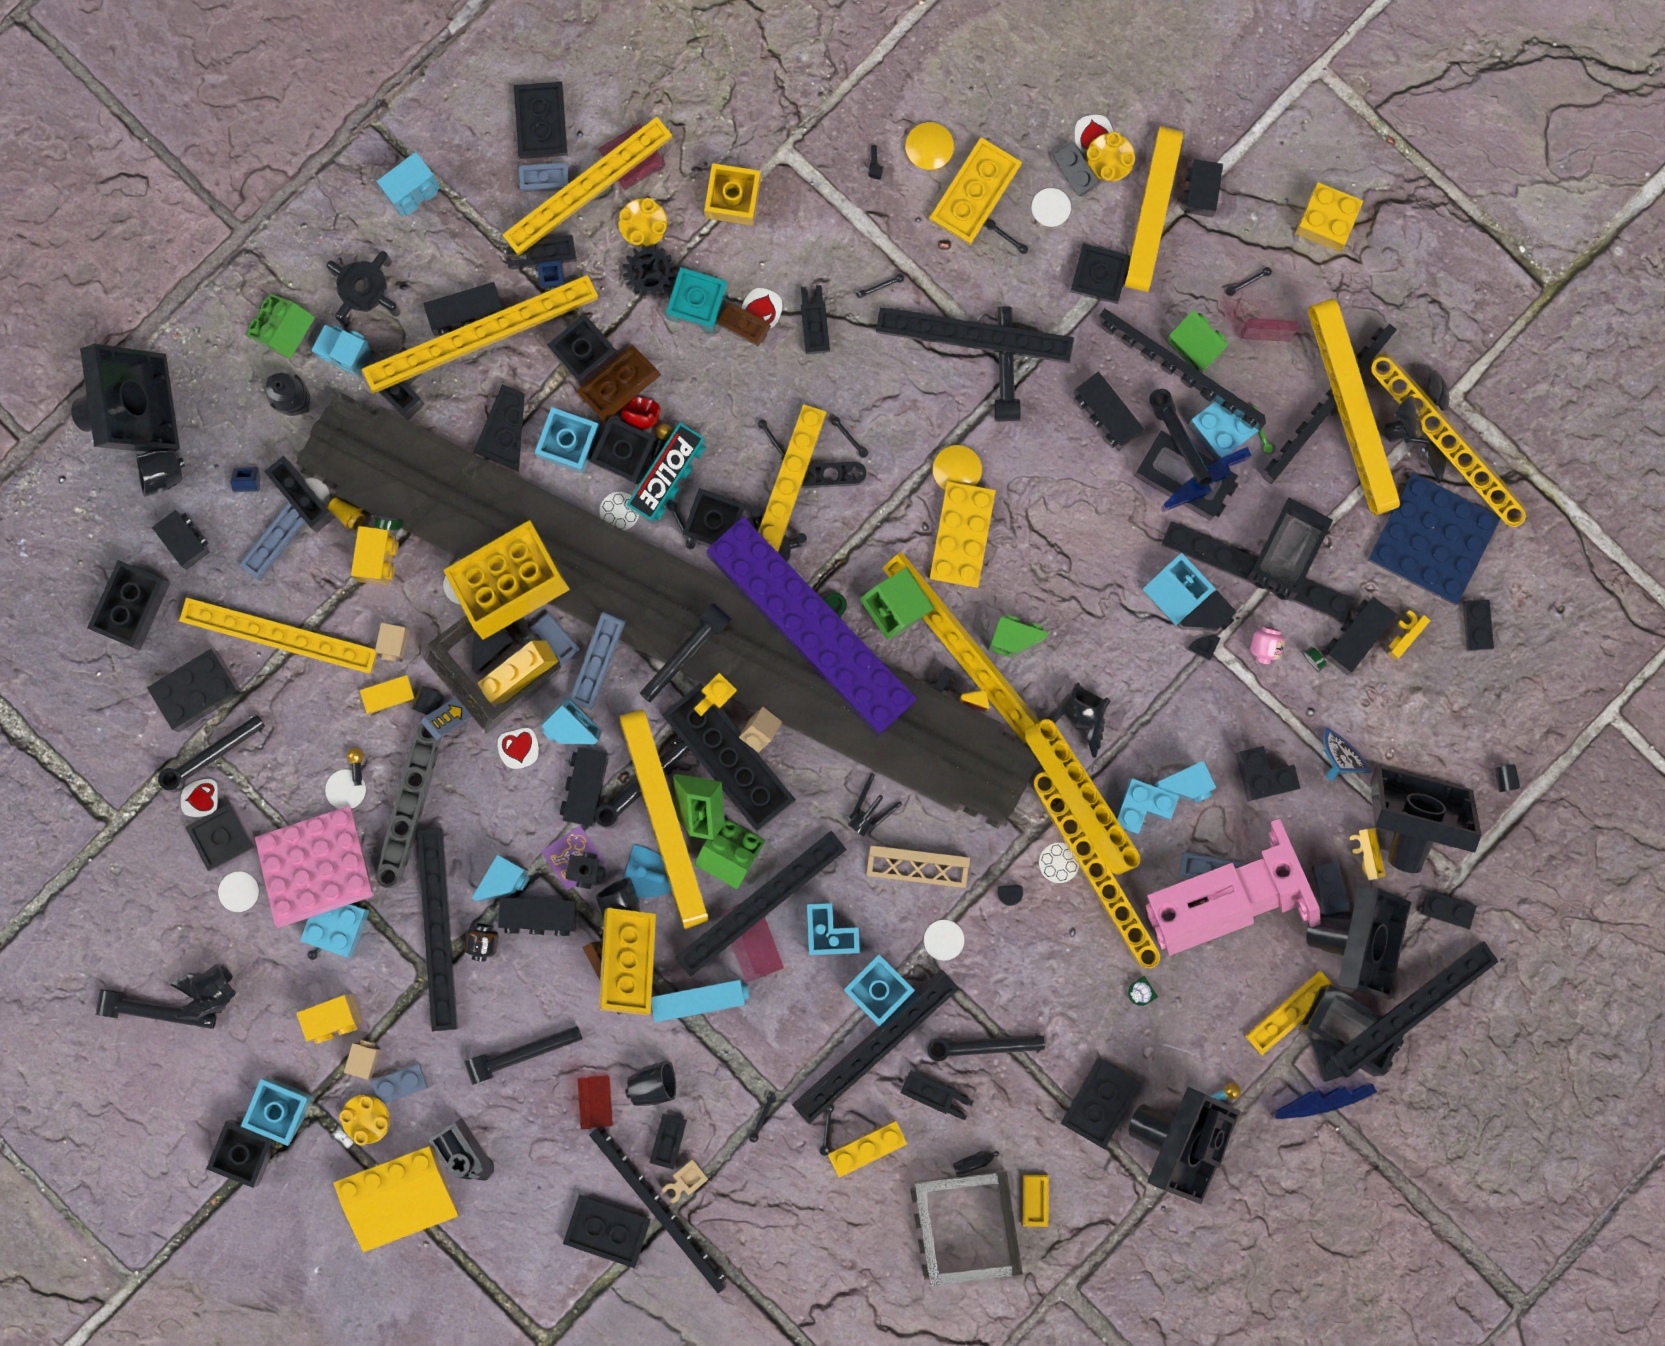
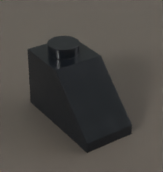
[1177,590,1237,631]
[472,629,515,675]

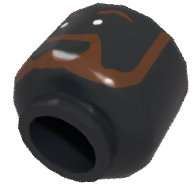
[464,923,499,962]

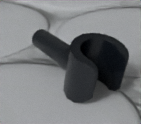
[868,145,884,180]

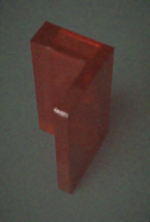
[578,1075,613,1130]

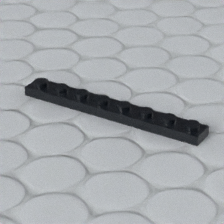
[876,307,1074,363]
[1099,308,1266,431]
[1263,323,1397,484]
[1161,521,1354,622]
[417,828,458,1032]
[675,831,847,977]
[1330,941,1499,1078]
[792,970,959,1124]
[589,1127,727,1294]

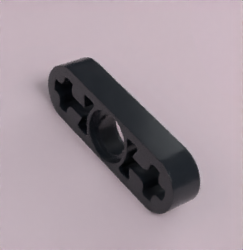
[801,462,867,488]

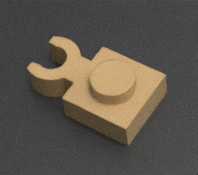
[662,1159,709,1203]

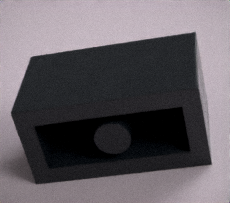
[1181,159,1223,217]
[152,510,210,570]

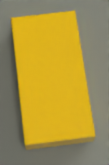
[360,675,415,714]
[1022,1174,1049,1227]

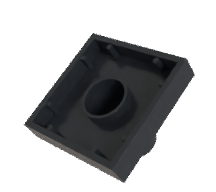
[71,343,180,452]
[1370,765,1482,873]
[1306,884,1411,1000]
[1129,1087,1241,1204]

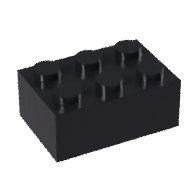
[87,560,170,651]
[147,648,243,732]

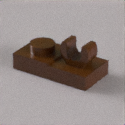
[716,302,771,347]

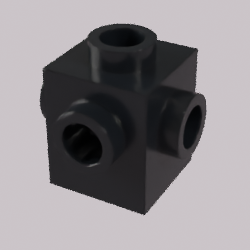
[565,852,606,889]

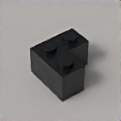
[378,347,425,421]
[1235,746,1301,802]

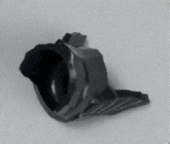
[1046,682,1111,758]
[170,964,236,1020]

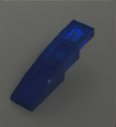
[1161,447,1252,512]
[1270,1082,1377,1119]

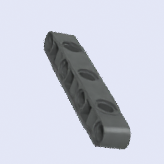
[376,723,442,889]

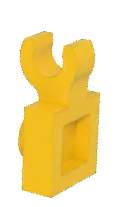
[694,673,737,716]

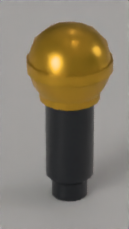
[651,424,673,460]
[346,747,364,786]

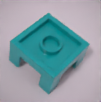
[666,267,728,334]

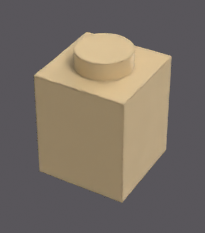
[375,623,409,662]
[739,707,782,753]
[344,1039,381,1080]

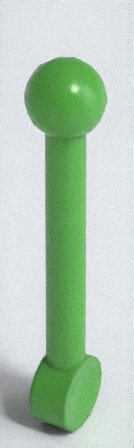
[1251,405,1273,454]

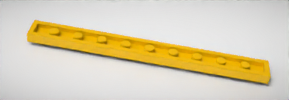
[362,275,598,394]
[882,551,1040,761]

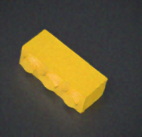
[478,641,558,704]
[828,1119,907,1178]

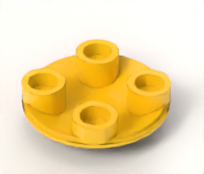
[905,122,954,171]
[1086,132,1135,182]
[618,198,667,247]
[933,445,982,490]
[339,1094,390,1145]

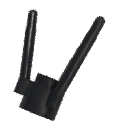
[848,773,902,836]

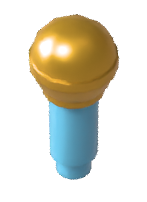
[1210,1082,1241,1102]

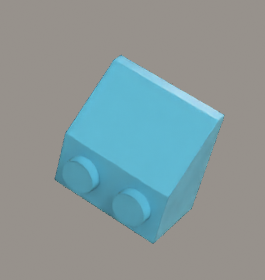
[541,696,602,744]
[1152,761,1216,803]
[471,855,529,902]
[241,1077,313,1146]

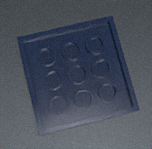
[1367,473,1501,606]

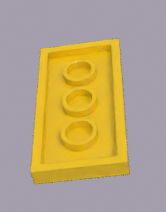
[929,137,1022,246]
[929,481,996,588]
[598,908,656,1015]

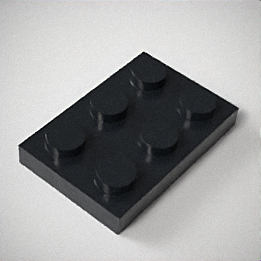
[514,81,568,159]
[1060,1057,1142,1150]
[563,1195,651,1268]

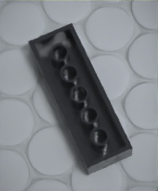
[662,683,796,833]

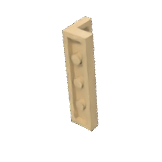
[867,846,970,888]

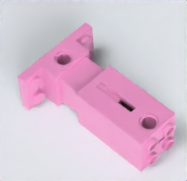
[1145,819,1320,956]

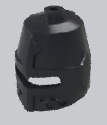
[266,372,310,416]
[136,449,185,497]
[596,877,640,917]
[625,1061,676,1106]

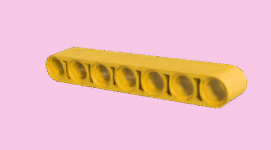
[1124,126,1184,292]
[1025,719,1140,875]

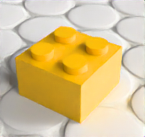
[704,163,761,226]
[1295,182,1363,252]
[351,526,399,586]
[296,994,363,1044]

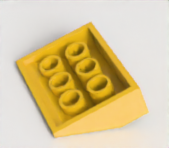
[443,520,570,640]
[333,1145,459,1253]

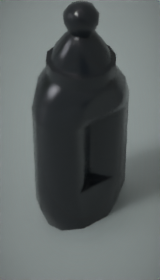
[953,1150,999,1175]

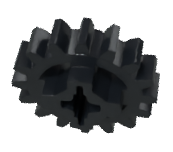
[622,244,676,299]

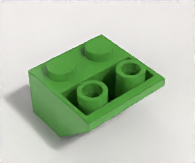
[245,294,315,359]
[1166,310,1228,373]
[860,567,935,640]
[988,615,1048,658]
[673,774,725,840]
[694,818,766,890]

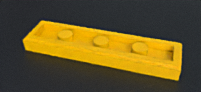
[1244,970,1335,1055]

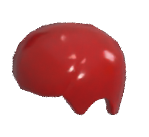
[621,397,661,430]

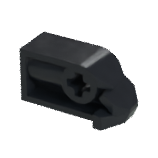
[428,1118,494,1181]

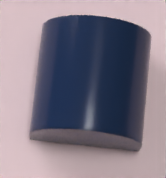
[537,260,565,288]
[230,467,260,493]

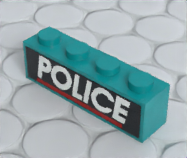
[626,423,707,524]

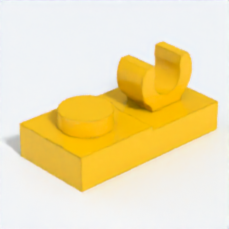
[1387,610,1431,661]
[1349,828,1386,880]

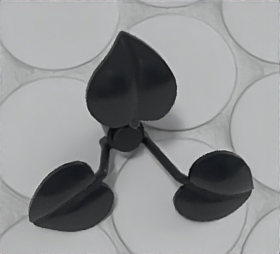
[1385,370,1450,484]

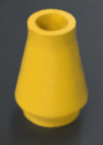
[328,497,365,531]

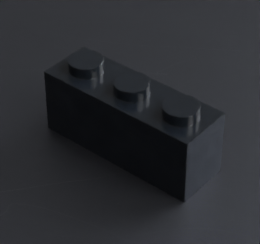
[423,282,504,337]
[1073,371,1144,451]
[264,456,336,533]
[1324,596,1397,675]
[560,747,610,828]
[498,898,578,936]

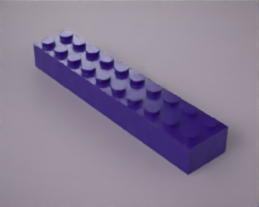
[706,517,917,737]

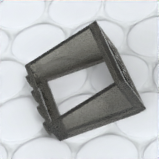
[423,615,561,734]
[910,1167,1023,1286]

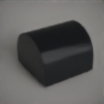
[411,686,444,715]
[1494,764,1520,793]
[996,885,1023,906]

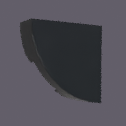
[1187,635,1221,661]

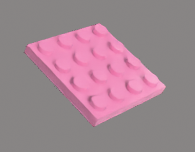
[255,806,374,928]

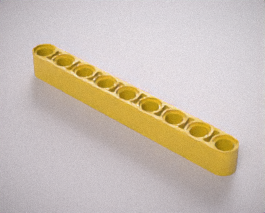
[1308,298,1400,516]
[1371,353,1526,527]
[619,709,709,930]
[1032,772,1160,968]

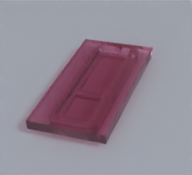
[720,903,784,983]

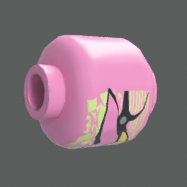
[1250,626,1285,664]

